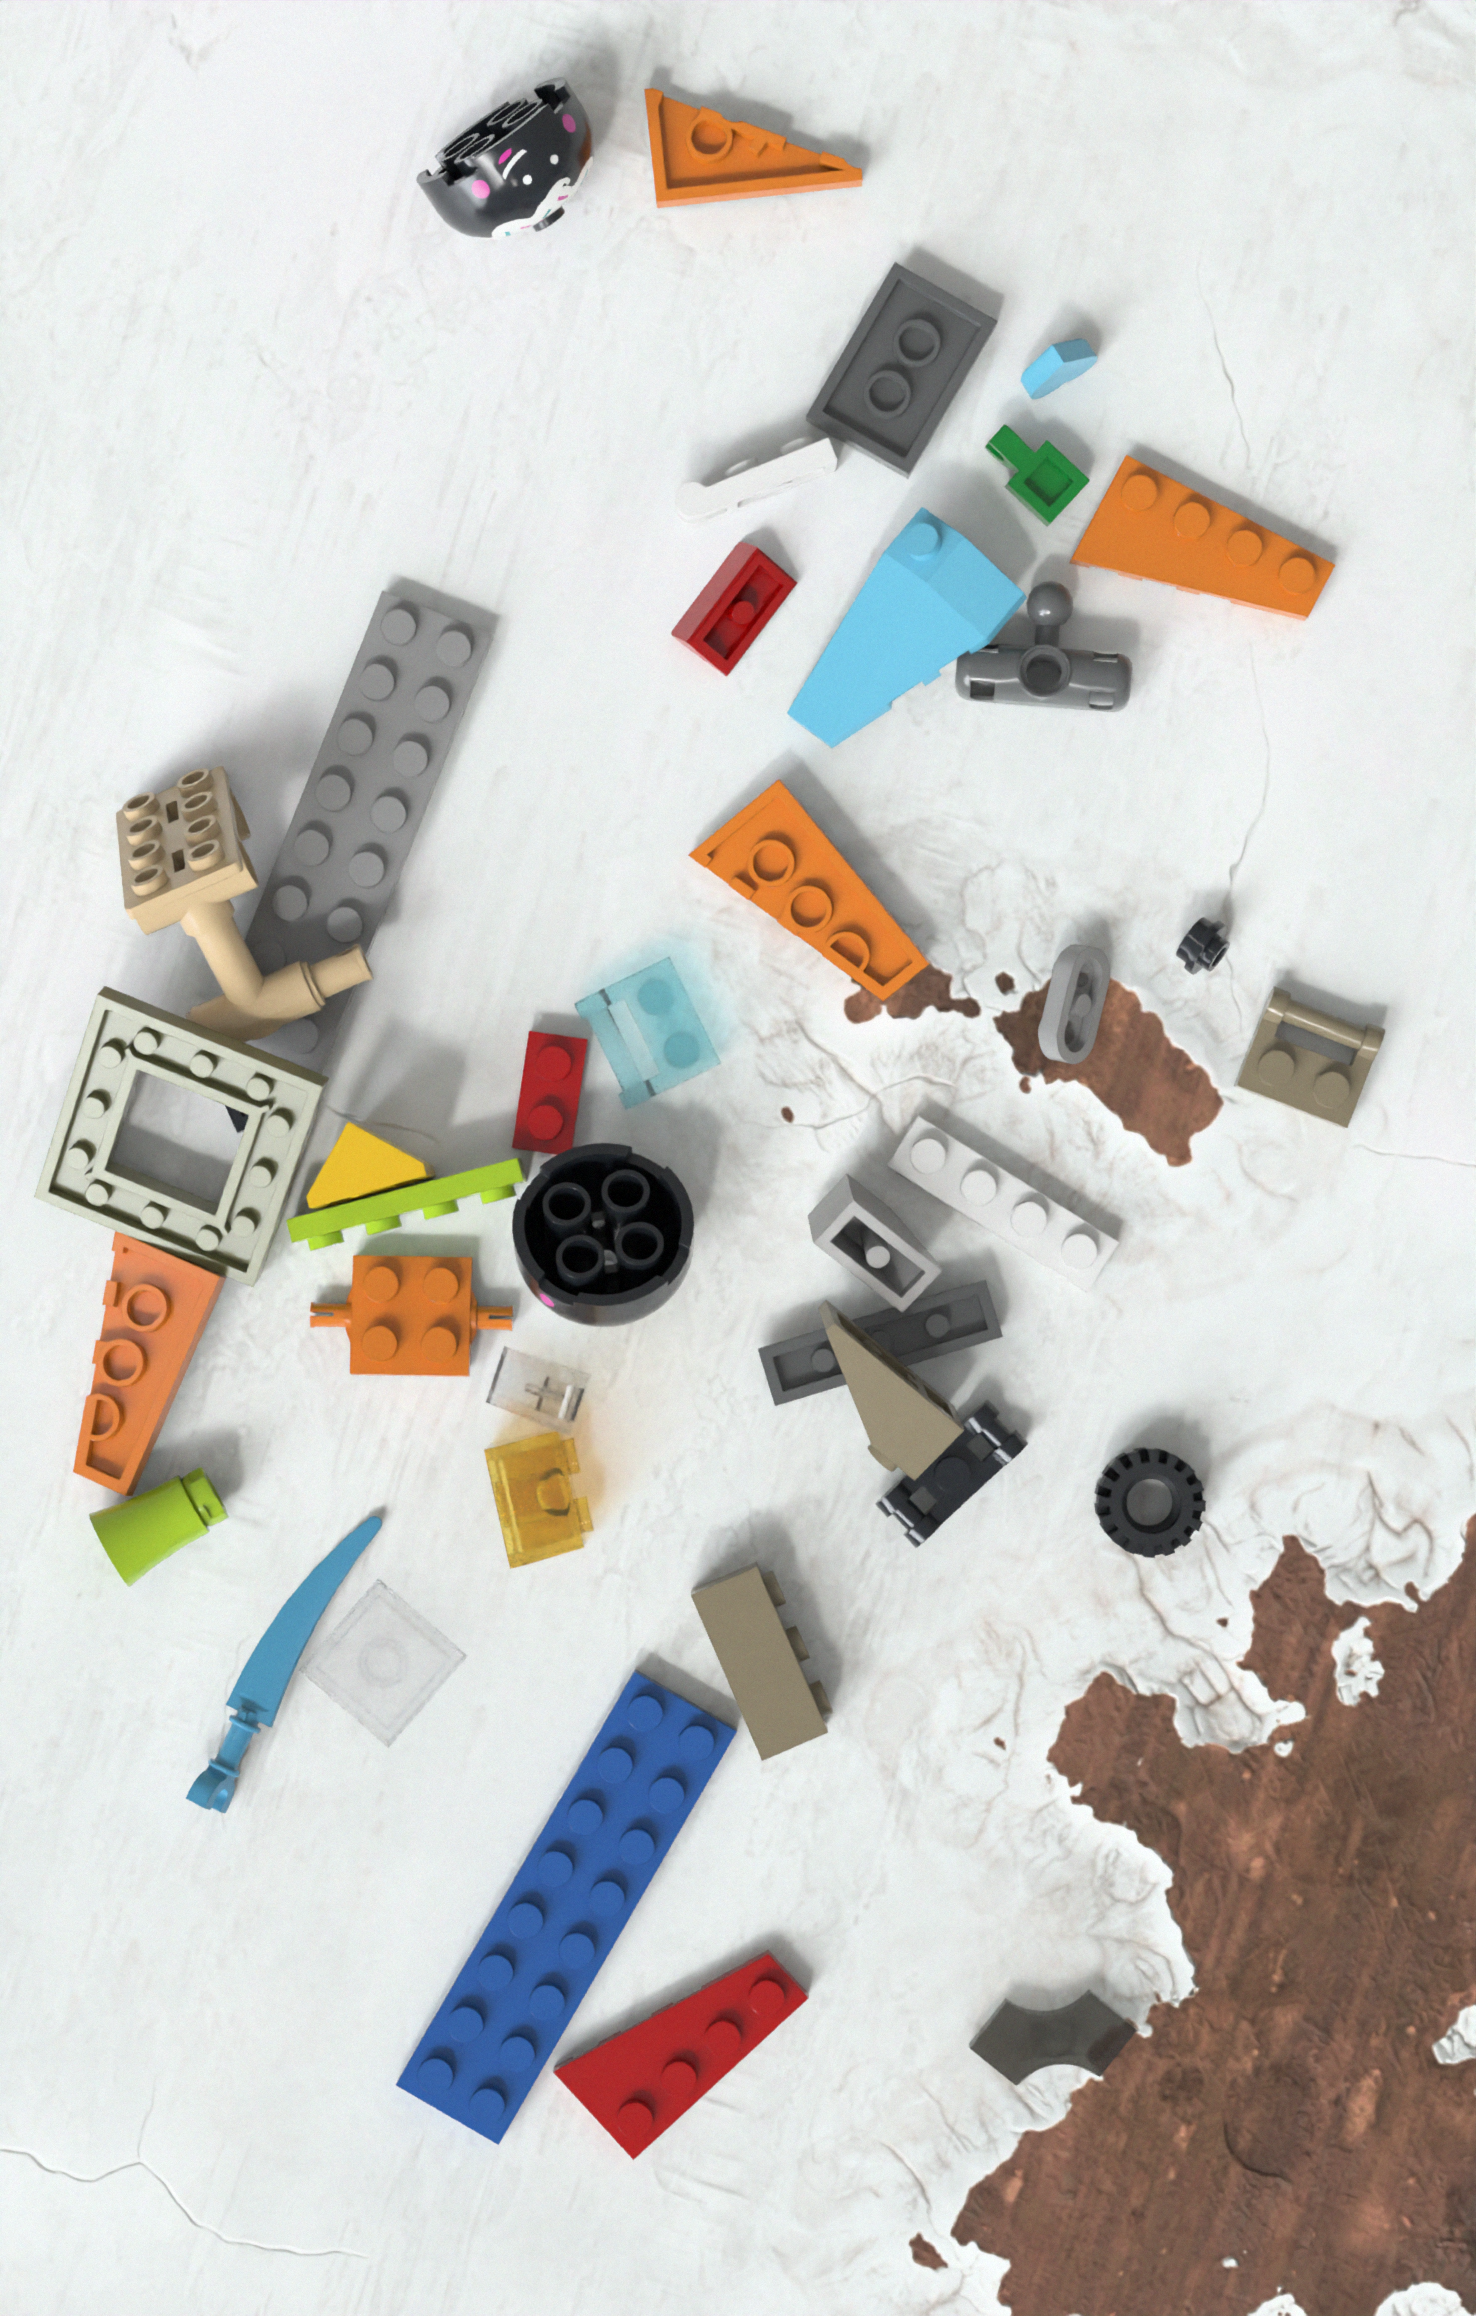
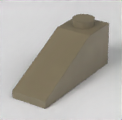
[818,1300,964,1481]

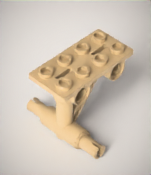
[116,766,374,1042]

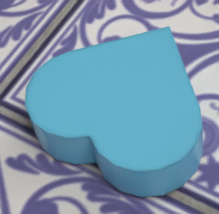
[1020,338,1098,400]

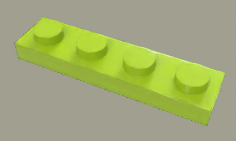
[286,1158,527,1251]

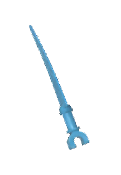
[186,1516,382,1813]

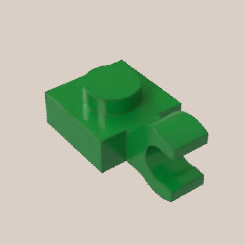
[985,424,1090,527]

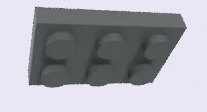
[806,262,998,479]

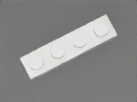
[886,1116,1119,1293]

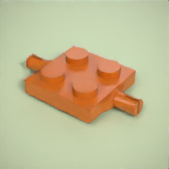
[310,1255,513,1377]

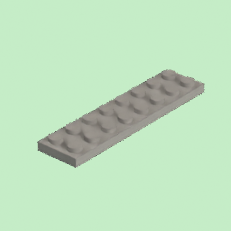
[244,590,494,1074]

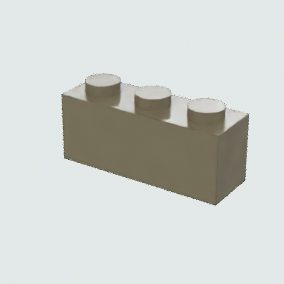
[691,1561,834,1761]

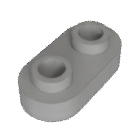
[1038,944,1110,1064]

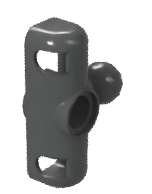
[955,581,1133,712]

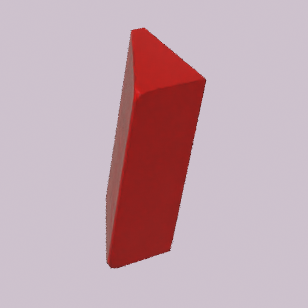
[671,541,798,676]

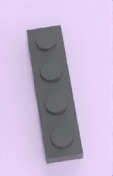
[758,1280,1003,1406]

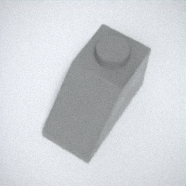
[807,1173,942,1313]

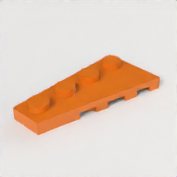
[688,779,931,1001]
[73,1231,226,1496]

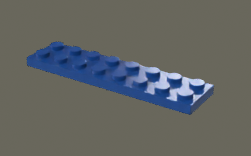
[396,1669,737,2145]

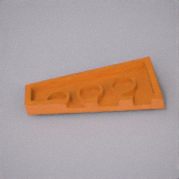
[1069,455,1335,621]

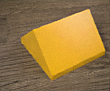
[306,1122,436,1209]

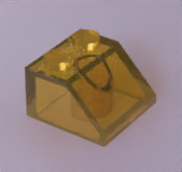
[484,1427,594,1569]

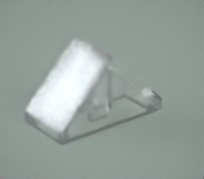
[486,1346,592,1436]

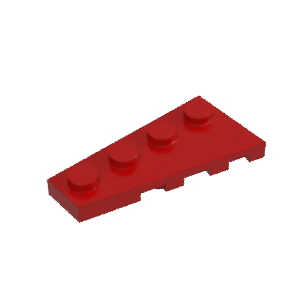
[553,1950,809,2160]

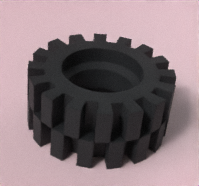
[1094,1447,1206,1558]

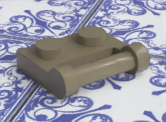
[1234,986,1385,1129]

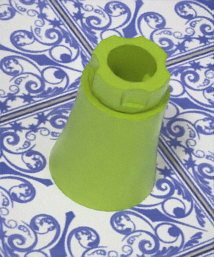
[89,1467,229,1587]

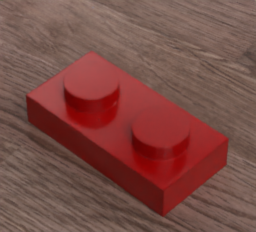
[512,1031,588,1155]

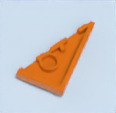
[644,88,863,208]

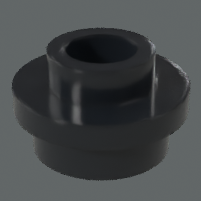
[1176,917,1230,975]

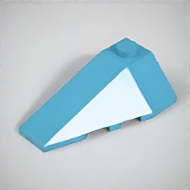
[787,507,1027,748]

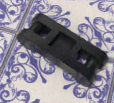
[875,1399,1028,1548]

